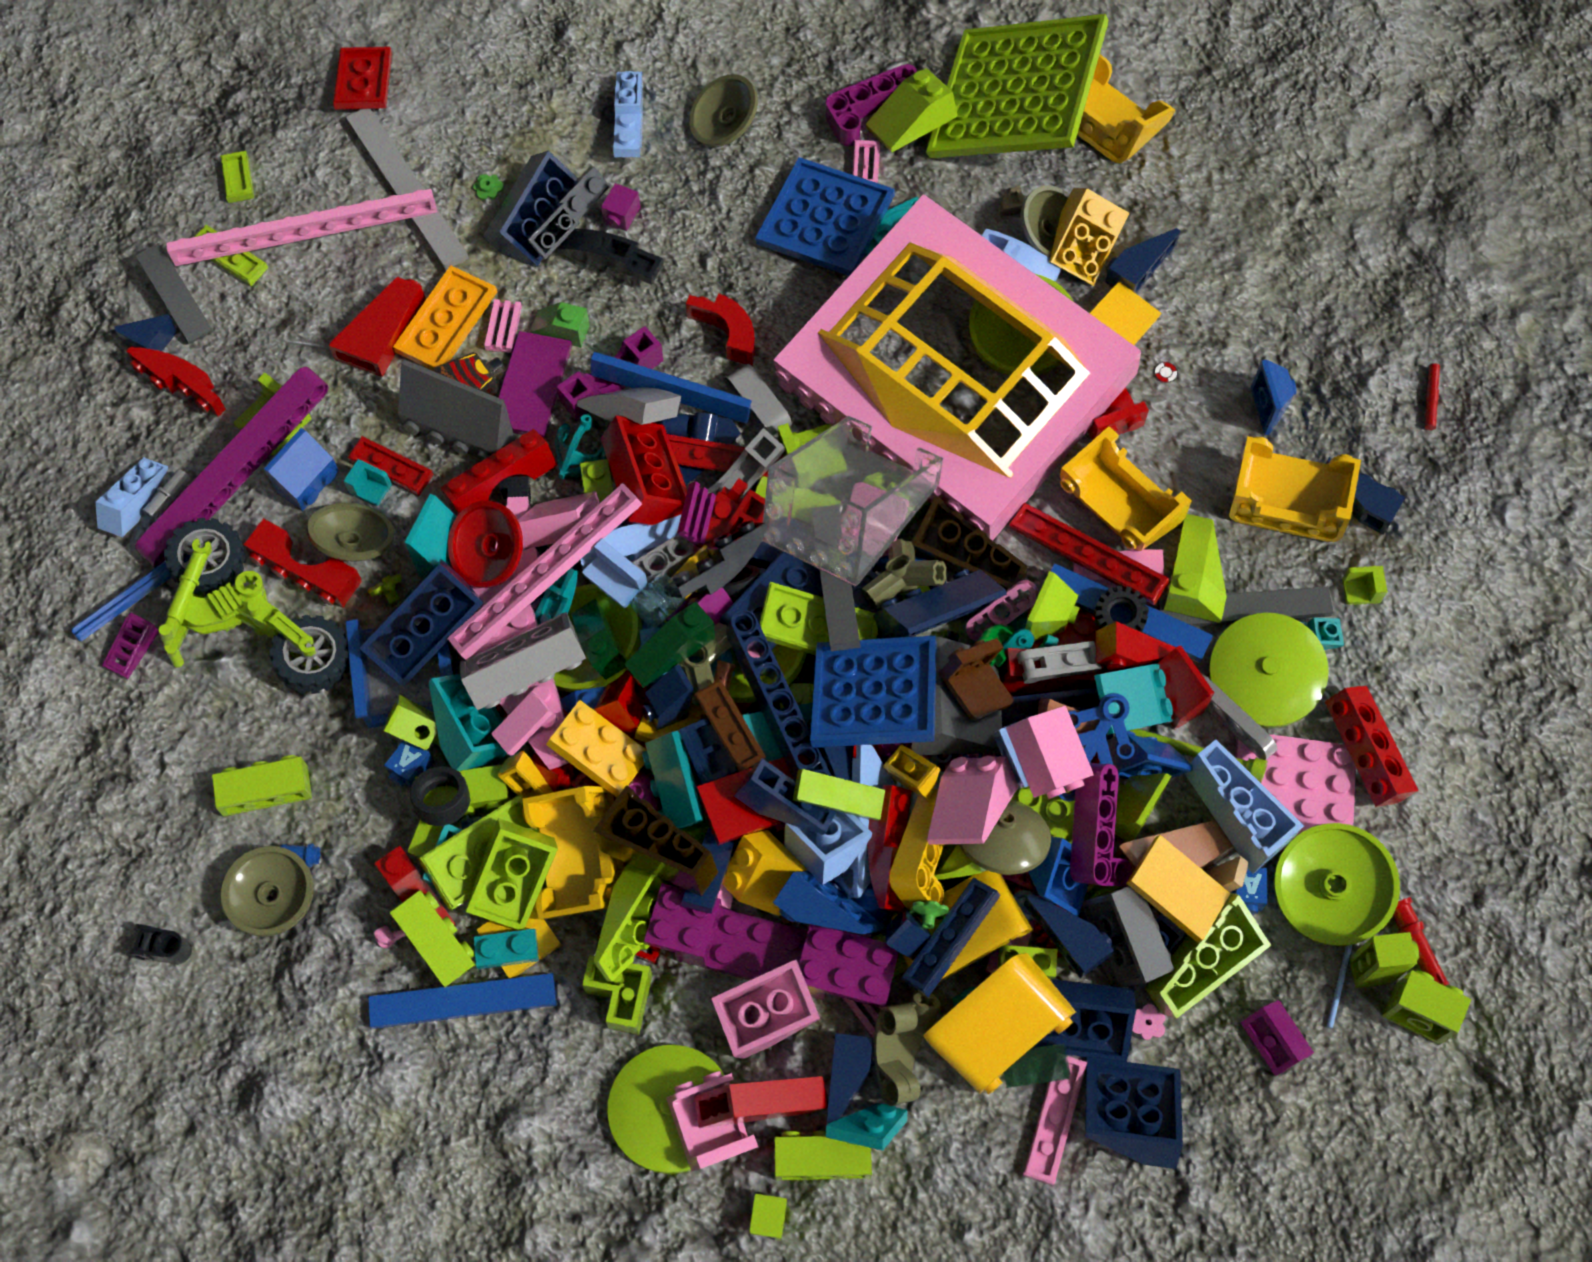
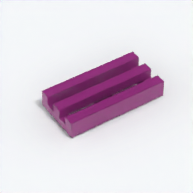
[677,482,716,547]

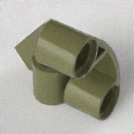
[874,988,948,1106]

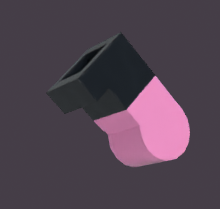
[500,477,531,520]

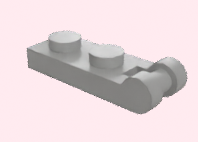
[1016,641,1102,684]

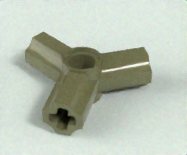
[861,539,947,610]
[676,622,731,706]

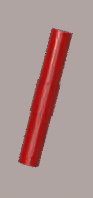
[1425,363,1440,431]

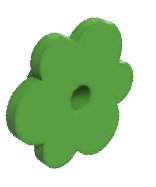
[473,174,504,200]

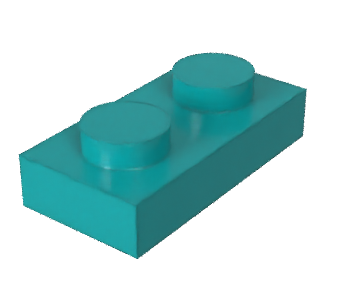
[474,929,539,970]

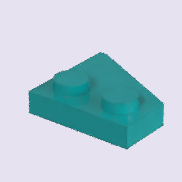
[826,1103,907,1151]

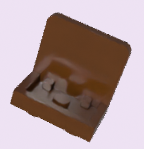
[939,638,1014,721]

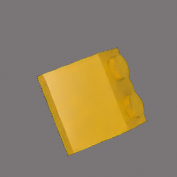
[722,830,806,916]

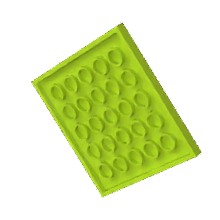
[926,14,1109,158]

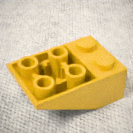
[1049,188,1129,286]

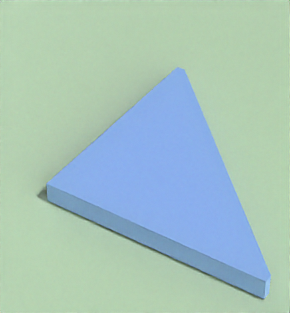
[849,745,896,898]

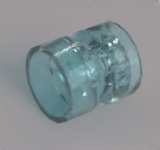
[630,572,685,628]

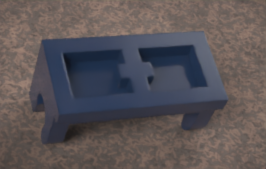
[679,718,738,785]

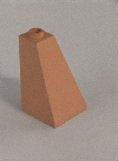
[1113,820,1235,909]

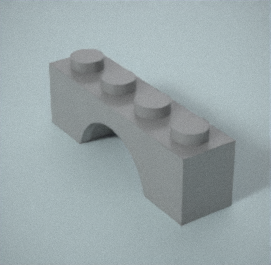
[694,428,785,510]

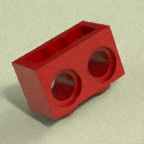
[594,670,650,733]

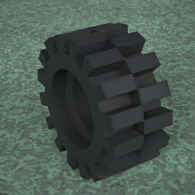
[1094,586,1149,631]

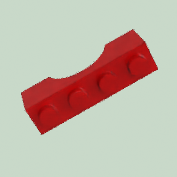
[440,428,557,516]
[244,518,362,608]

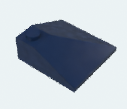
[1085,1057,1183,1169]

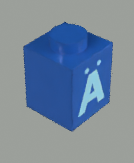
[384,740,434,788]
[1230,868,1267,915]

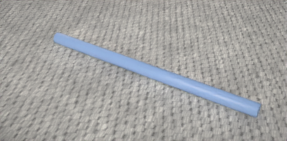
[1326,945,1352,1029]

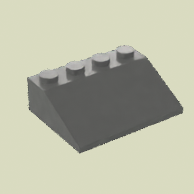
[398,360,515,462]
[912,637,1002,755]

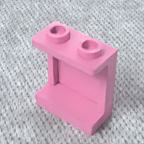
[666,1071,758,1172]

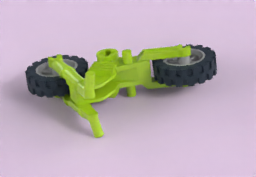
[159,518,350,694]

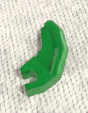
[977,624,1014,667]

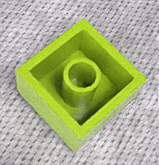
[1382,970,1472,1045]

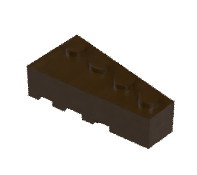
[912,495,1028,601]
[593,785,718,896]

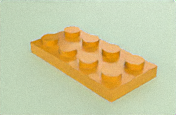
[393,265,497,373]

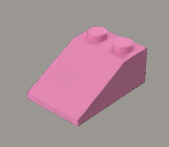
[927,756,1019,845]
[711,960,820,1059]

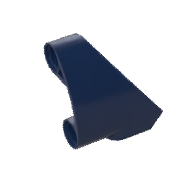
[662,413,741,486]

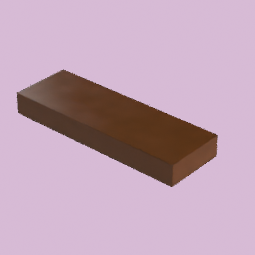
[694,679,766,772]

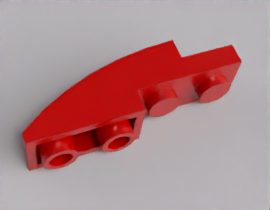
[126,347,226,417]
[868,785,912,912]

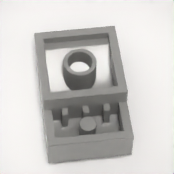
[577,387,681,425]

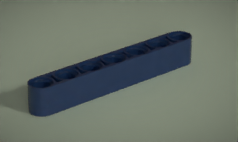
[726,610,831,782]

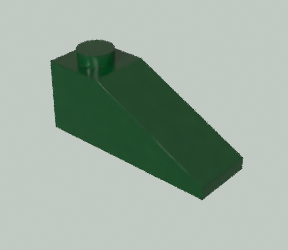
[571,598,628,680]
[624,602,715,688]

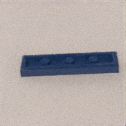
[901,877,1001,997]

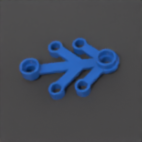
[1058,693,1135,801]

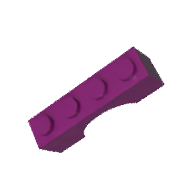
[556,326,664,421]

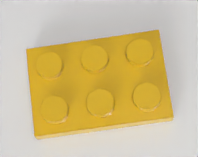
[545,700,647,798]

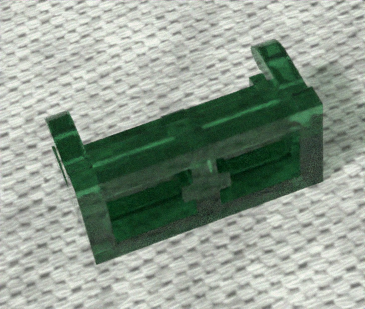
[1004,1043,1070,1088]

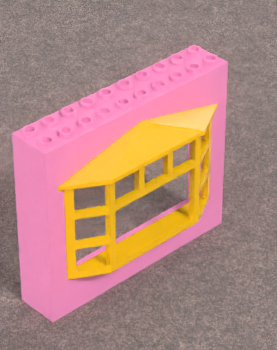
[774,194,1141,541]

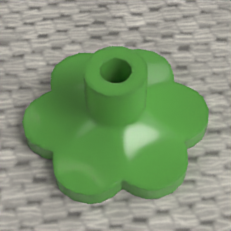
[910,901,949,929]

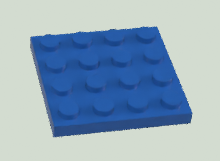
[755,157,895,276]
[810,636,937,748]

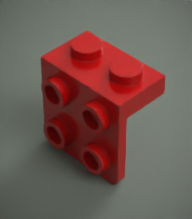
[1087,387,1149,441]

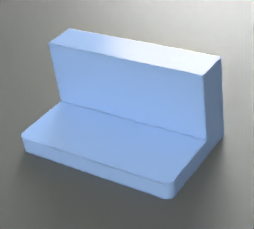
[583,539,648,608]

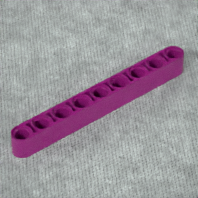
[135,366,329,568]

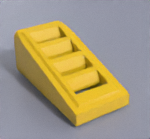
[497,751,553,798]

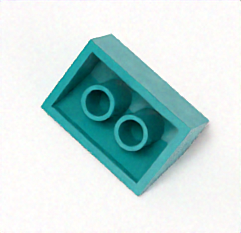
[642,731,706,830]

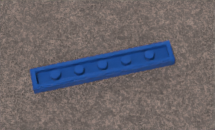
[591,352,752,424]
[1051,563,1213,663]
[368,973,557,1029]

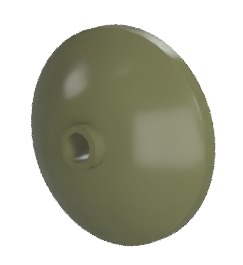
[689,74,758,147]
[1021,185,1070,257]
[307,503,394,562]
[960,800,1051,875]
[221,846,314,937]

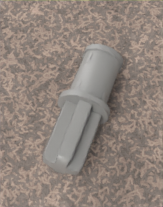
[143,469,191,520]

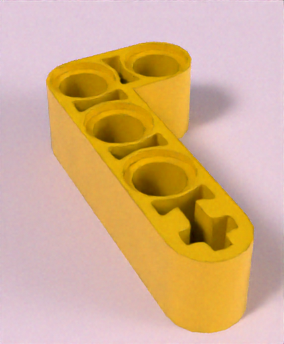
[890,789,944,910]

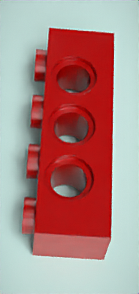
[1324,685,1419,807]

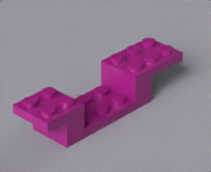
[644,883,899,1008]

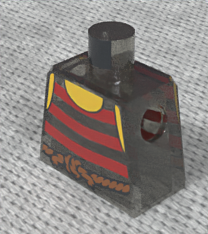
[434,352,506,396]

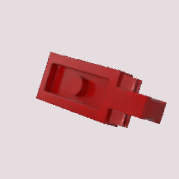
[698,478,748,549]

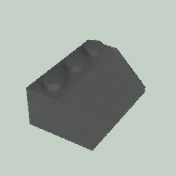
[1081,885,1174,988]

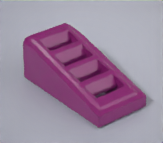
[102,613,159,679]

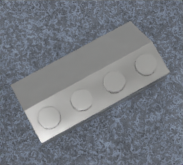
[460,612,586,710]

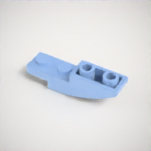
[613,71,643,157]
[978,228,1062,282]

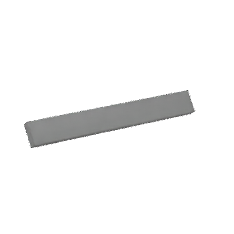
[346,109,469,271]

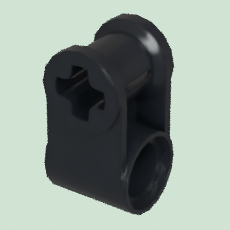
[126,924,192,965]

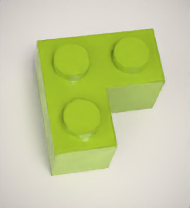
[582,955,653,1035]

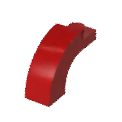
[686,293,755,366]

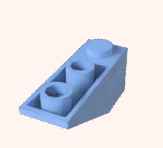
[95,457,168,537]

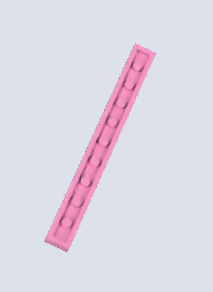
[166,189,437,266]

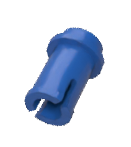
[281,843,321,867]

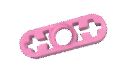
[966,580,1039,641]

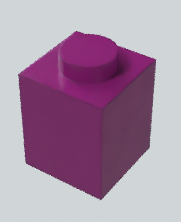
[601,183,641,231]

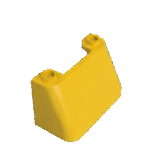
[1077,54,1175,163]
[1060,427,1192,551]
[1229,436,1361,542]
[522,786,626,920]
[891,870,1033,987]
[923,953,1076,1095]

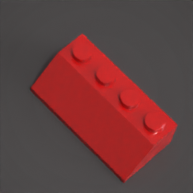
[601,415,687,525]

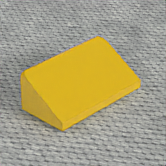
[883,744,940,801]

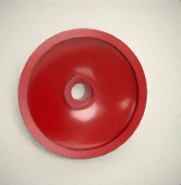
[448,501,523,588]

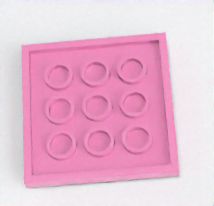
[1235,734,1356,853]

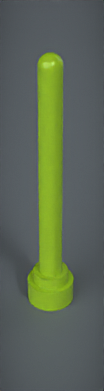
[1129,729,1268,783]

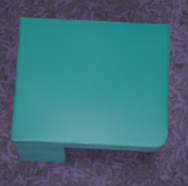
[343,459,392,506]

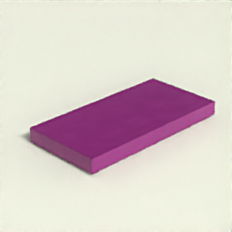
[498,331,572,439]

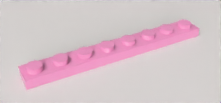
[447,483,642,660]

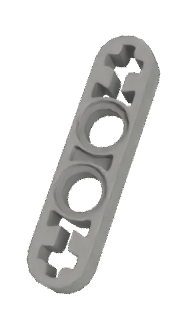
[1202,674,1278,760]

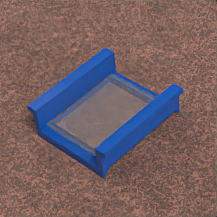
[346,619,453,728]

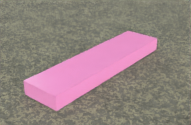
[1022,1053,1087,1186]

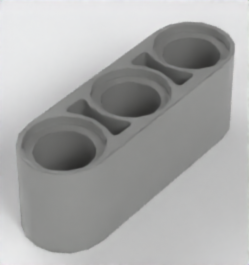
[725,364,792,436]
[632,535,695,600]

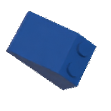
[773,871,886,934]

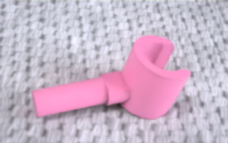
[374,926,406,948]

